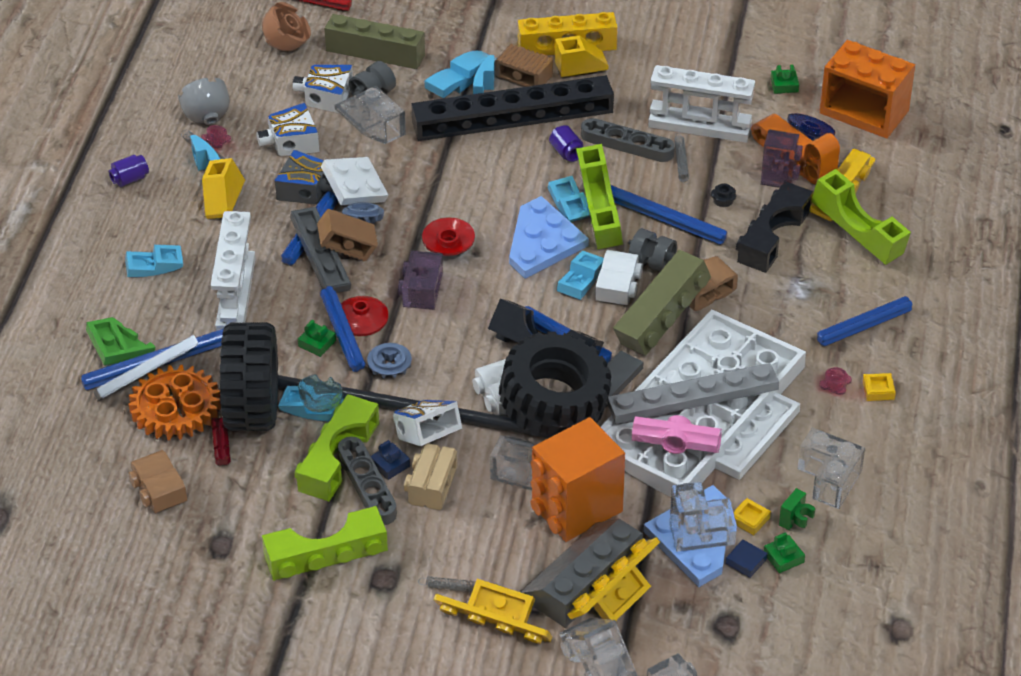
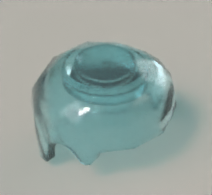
[298,374,344,413]

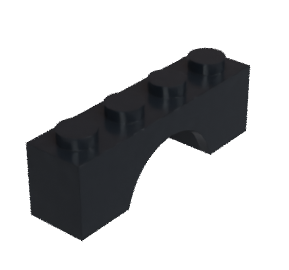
[736,181,813,273]
[488,298,604,356]

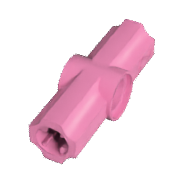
[632,415,722,454]

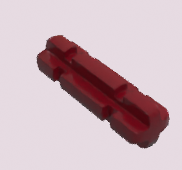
[211,417,231,466]

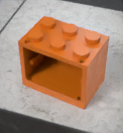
[820,40,916,139]
[531,417,625,542]

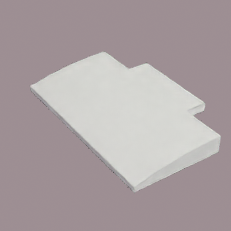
[601,309,806,503]

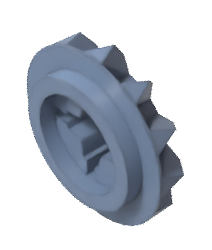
[342,202,384,223]
[367,343,412,379]

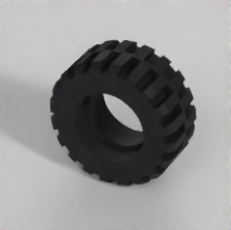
[220,322,278,431]
[499,332,612,439]

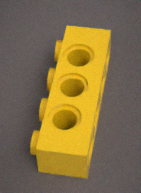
[518,12,617,56]

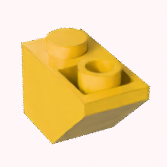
[555,35,609,77]
[202,158,245,219]

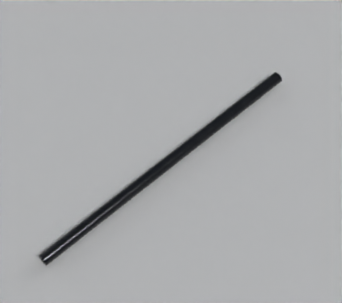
[278,375,546,438]

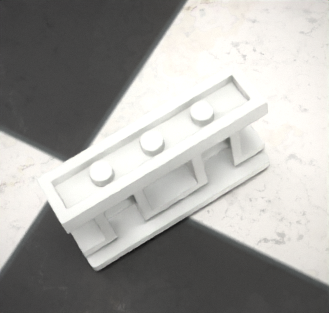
[648,65,755,143]
[211,211,256,331]

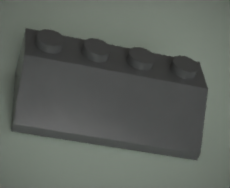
[521,519,642,628]

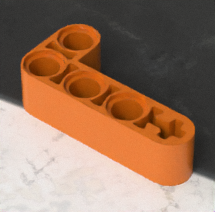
[751,114,840,184]

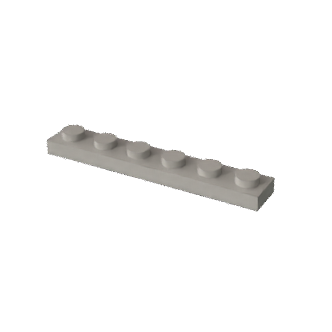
[608,363,779,424]

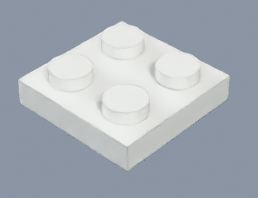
[321,157,388,205]

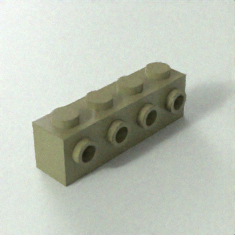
[324,14,425,69]
[613,249,711,356]

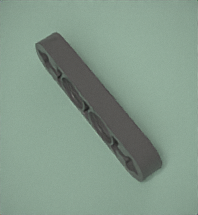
[581,118,675,162]
[338,437,397,525]

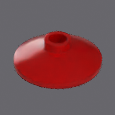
[422,217,475,256]
[341,296,389,336]

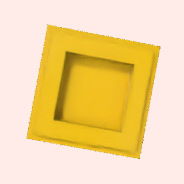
[863,373,896,401]
[730,498,771,536]

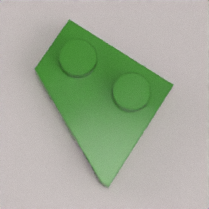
[86,317,156,366]

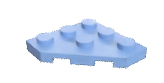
[509,196,589,279]
[643,485,731,587]

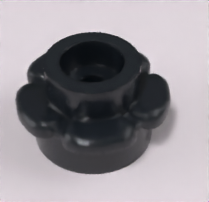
[711,183,737,207]

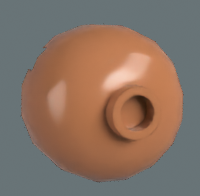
[262,2,311,52]

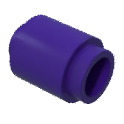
[549,125,583,162]
[108,154,149,187]

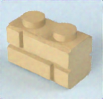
[404,443,458,510]

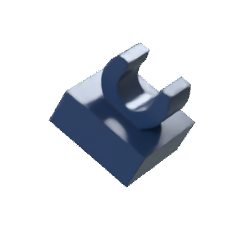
[371,440,411,480]

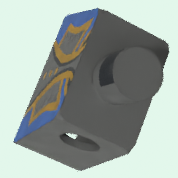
[275,150,334,204]

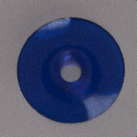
[787,113,836,141]

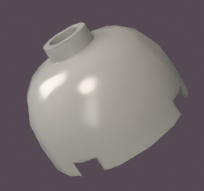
[178,78,230,125]

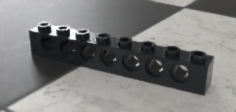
[411,75,614,141]

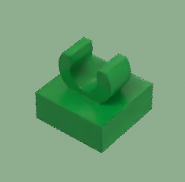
[771,65,799,94]
[297,320,336,357]
[779,488,815,530]
[764,532,805,573]

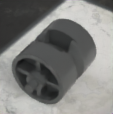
[349,61,396,106]
[628,228,677,272]

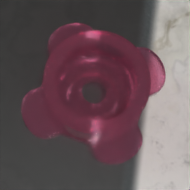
[201,125,231,148]
[819,367,852,395]

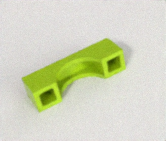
[576,144,623,250]
[811,169,911,265]
[294,394,379,502]
[262,506,388,581]

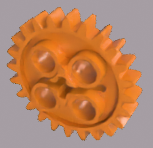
[129,365,221,440]

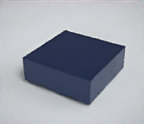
[725,539,768,578]

